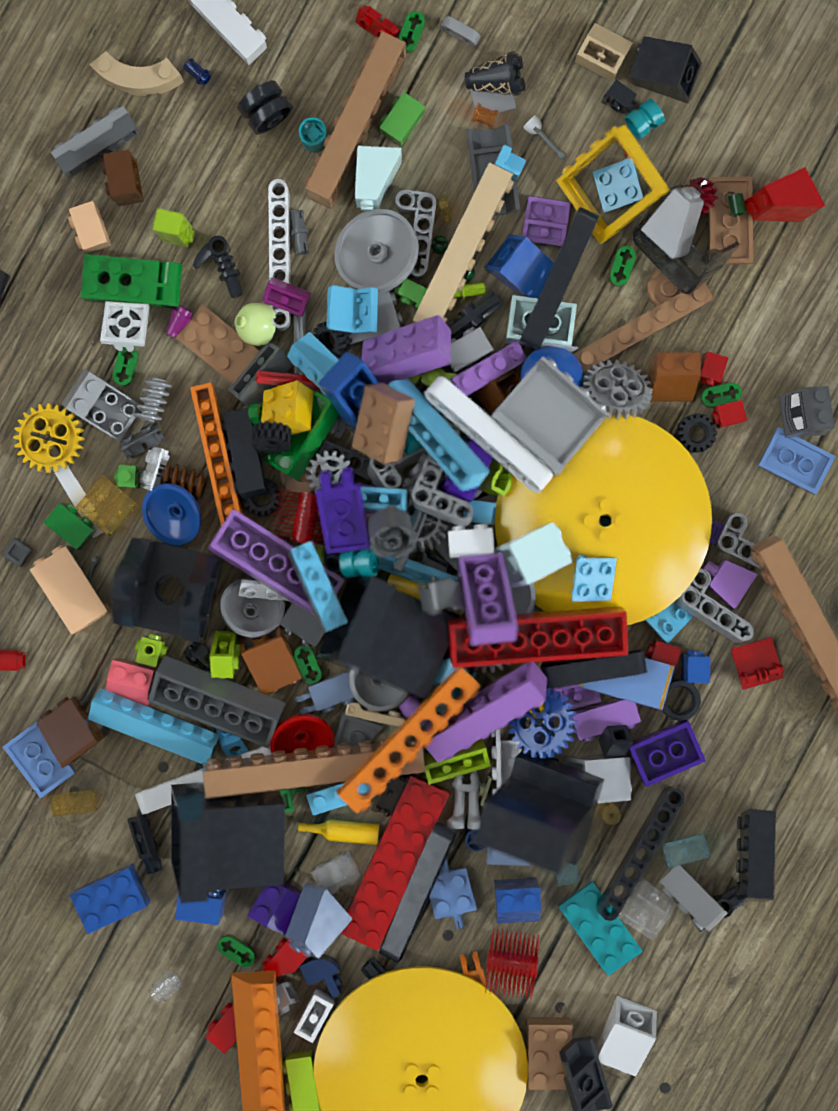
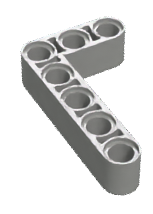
[412,416,473,527]

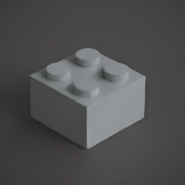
[448,327,493,374]

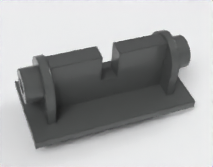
[120,423,165,458]

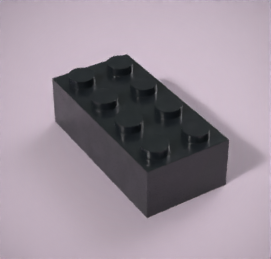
[735,809,776,902]

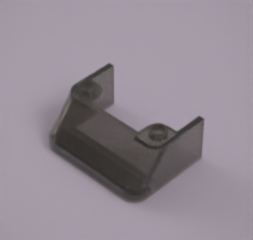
[633,184,740,294]

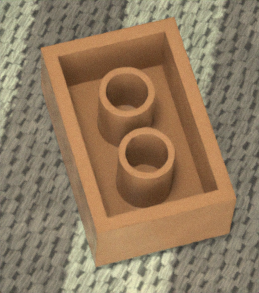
[352,383,415,464]
[527,1017,572,1090]

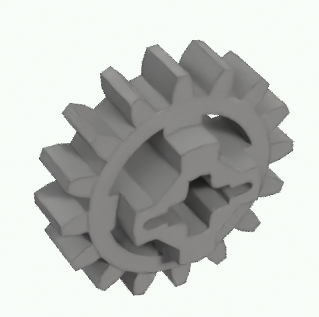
[306,450,353,493]

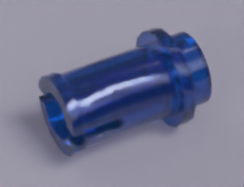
[183,58,211,86]

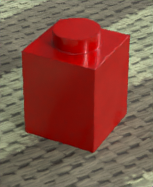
[700,351,728,387]
[711,400,747,429]
[646,640,682,669]

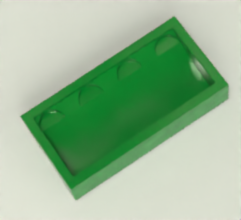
[262,389,339,481]

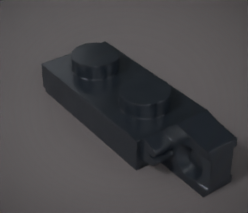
[127,814,162,874]

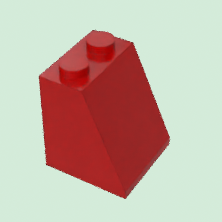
[744,167,825,222]

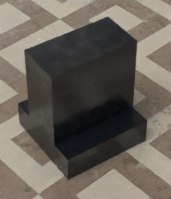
[317,576,459,699]
[475,749,604,875]
[171,783,285,904]

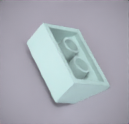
[505,295,577,347]

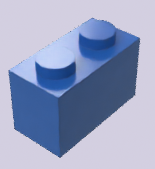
[681,650,710,683]

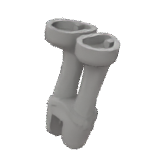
[446,770,482,830]

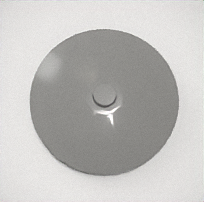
[334,209,419,293]

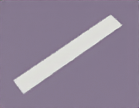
[50,440,107,538]

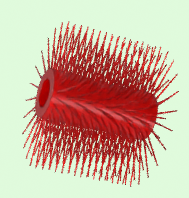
[271,490,325,545]
[485,928,540,1000]

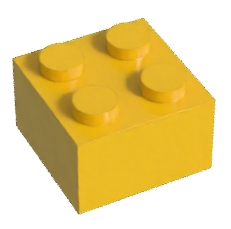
[261,380,314,435]

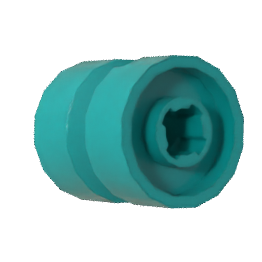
[624,98,665,140]
[299,117,328,153]
[340,548,379,578]

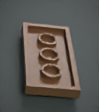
[708,177,753,265]
[176,304,260,384]

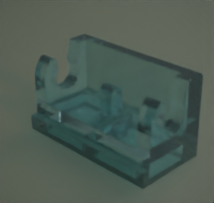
[660,834,711,868]

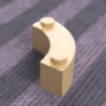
[89,51,184,96]

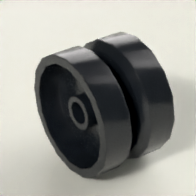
[237,80,293,135]

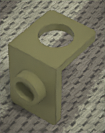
[479,775,492,806]

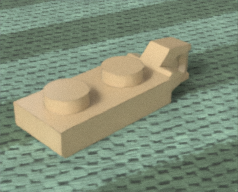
[345,702,405,727]

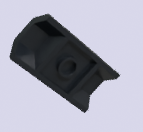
[559,1036,613,1111]

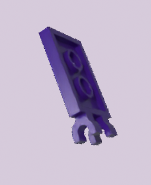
[316,467,371,554]

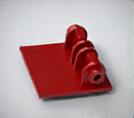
[731,637,784,690]

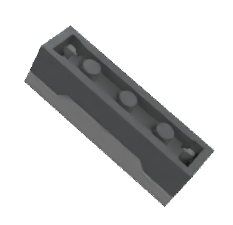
[51,106,141,179]

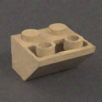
[575,23,633,82]

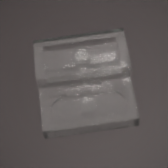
[618,878,678,941]

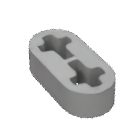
[440,16,481,47]

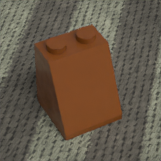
[649,353,701,402]
[239,625,302,694]

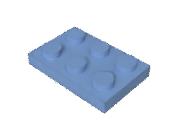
[757,427,836,495]
[3,721,76,798]

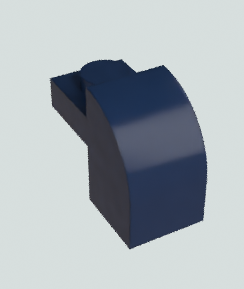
[299,954,343,998]

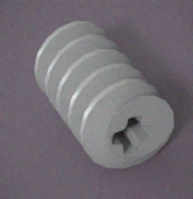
[134,375,172,423]

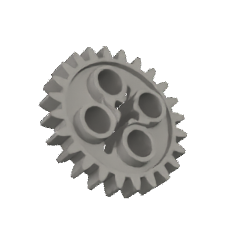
[582,359,653,420]

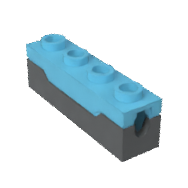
[287,541,347,633]

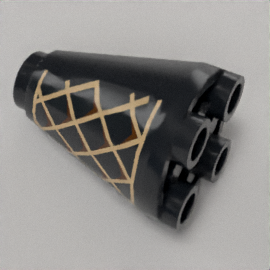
[465,51,526,96]

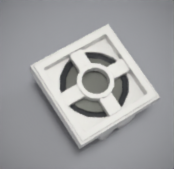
[100,301,150,352]

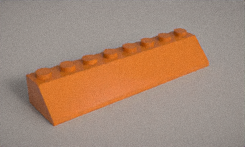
[231,971,286,1111]

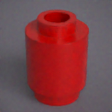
[0,649,26,671]

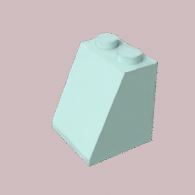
[355,146,402,211]
[494,522,572,588]

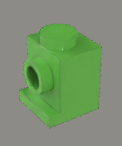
[394,278,427,310]
[114,465,140,489]

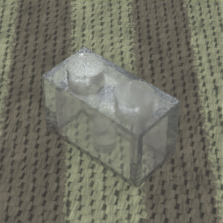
[311,849,362,895]

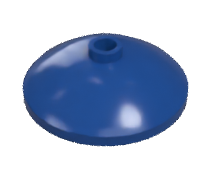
[520,346,584,388]
[142,483,202,545]

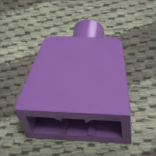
[702,560,757,609]

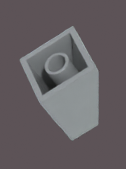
[641,187,704,259]
[564,755,632,803]

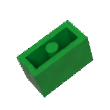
[43,503,97,550]

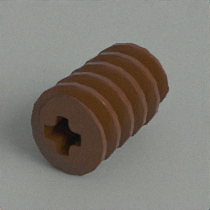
[160,461,208,498]

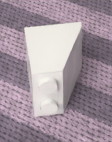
[597,996,657,1076]

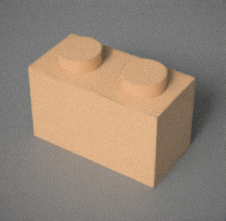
[68,201,111,254]

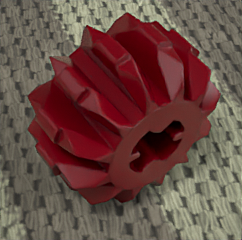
[684,177,719,215]

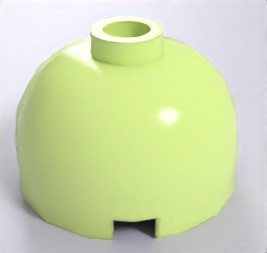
[235,303,276,346]

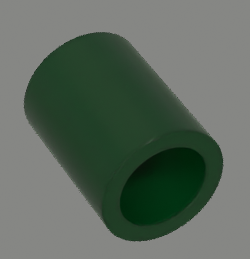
[728,193,746,216]

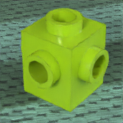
[135,633,168,667]

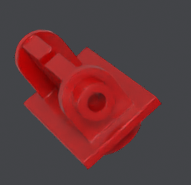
[355,5,400,37]

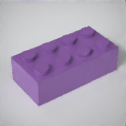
[362,315,451,385]
[458,552,517,645]

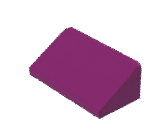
[262,277,312,317]

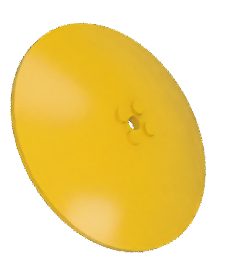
[495,414,712,625]
[314,966,528,1111]

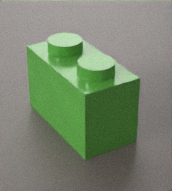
[379,92,425,147]

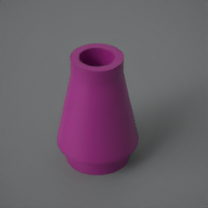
[165,305,193,338]

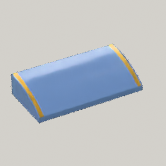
[579,658,675,710]

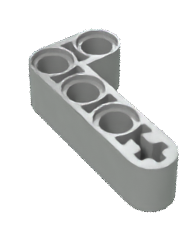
[396,190,436,280]
[367,447,429,489]
[715,513,763,571]
[675,569,754,643]

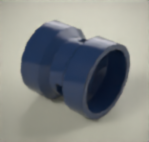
[465,829,485,851]

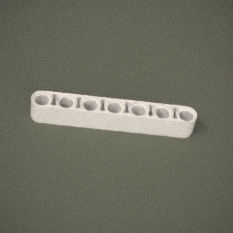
[268,179,291,331]
[424,376,553,493]
[135,746,272,815]

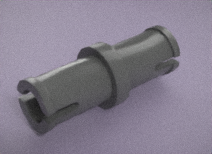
[290,210,309,255]

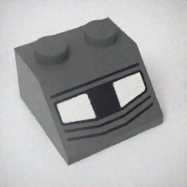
[779,386,835,438]

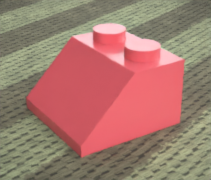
[106,658,157,706]

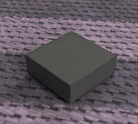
[2,538,33,567]

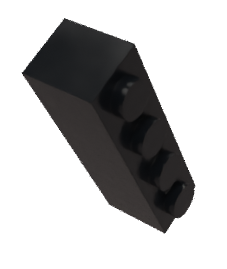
[221,408,268,500]

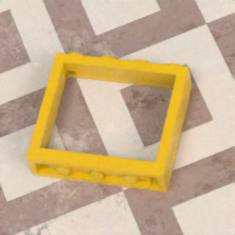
[556,125,670,244]

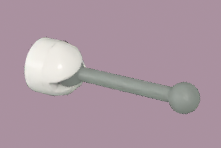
[523,115,566,160]

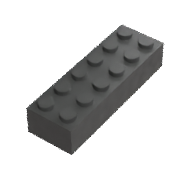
[148,656,286,748]

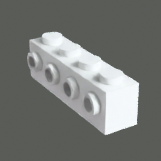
[188,0,267,65]

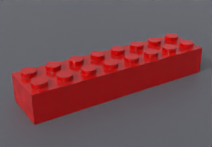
[448,607,628,668]
[340,774,450,951]

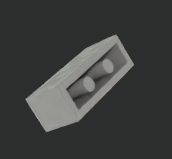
[660,864,728,932]

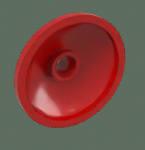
[270,714,335,753]

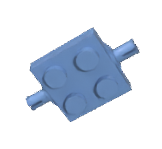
[430,858,477,929]

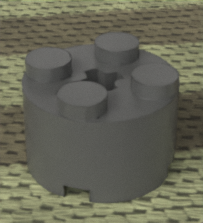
[367,505,414,558]
[417,576,465,615]

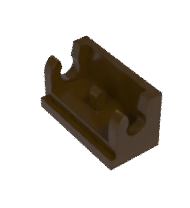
[371,775,408,817]

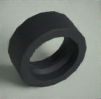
[662,679,701,721]

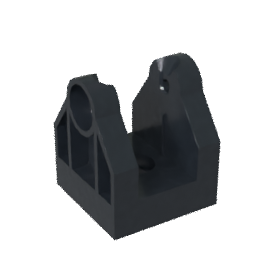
[111,538,224,643]

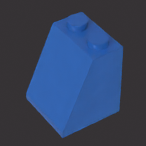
[484,234,554,299]
[494,878,541,924]

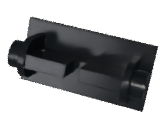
[183,641,211,673]

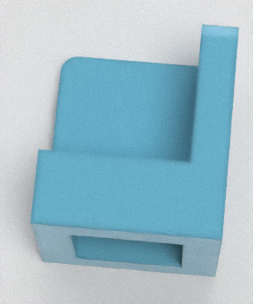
[495,145,526,180]

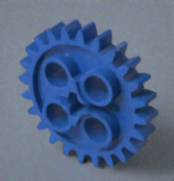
[508,688,578,758]

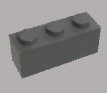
[228,342,293,407]

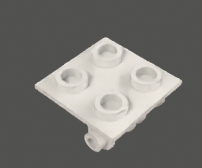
[139,446,170,491]

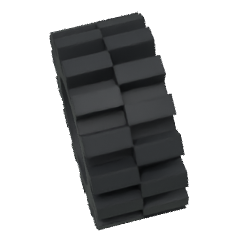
[313,321,352,359]
[676,413,717,453]
[251,421,292,454]
[242,478,282,516]

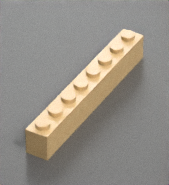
[413,162,514,323]

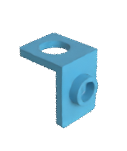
[216,728,248,758]

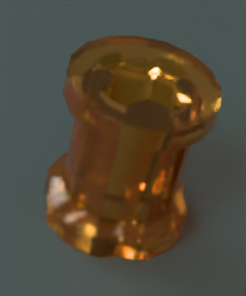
[471,103,498,129]

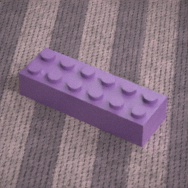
[207,509,344,617]
[425,662,547,763]

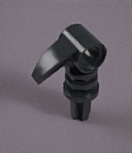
[193,235,243,298]

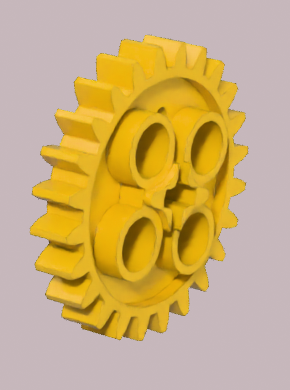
[13,403,85,473]

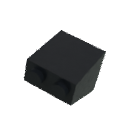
[629,36,702,103]

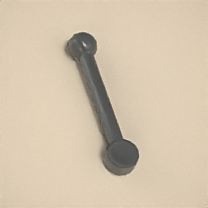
[87,556,99,582]

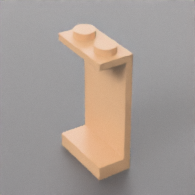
[30,545,112,635]

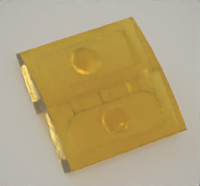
[76,475,138,537]

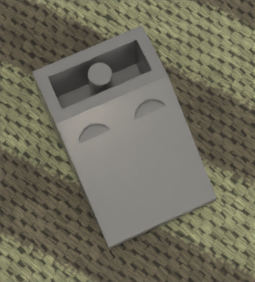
[61,368,141,442]

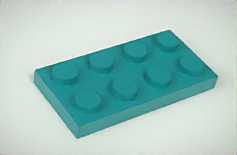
[558,881,643,976]

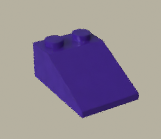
[248,881,302,935]

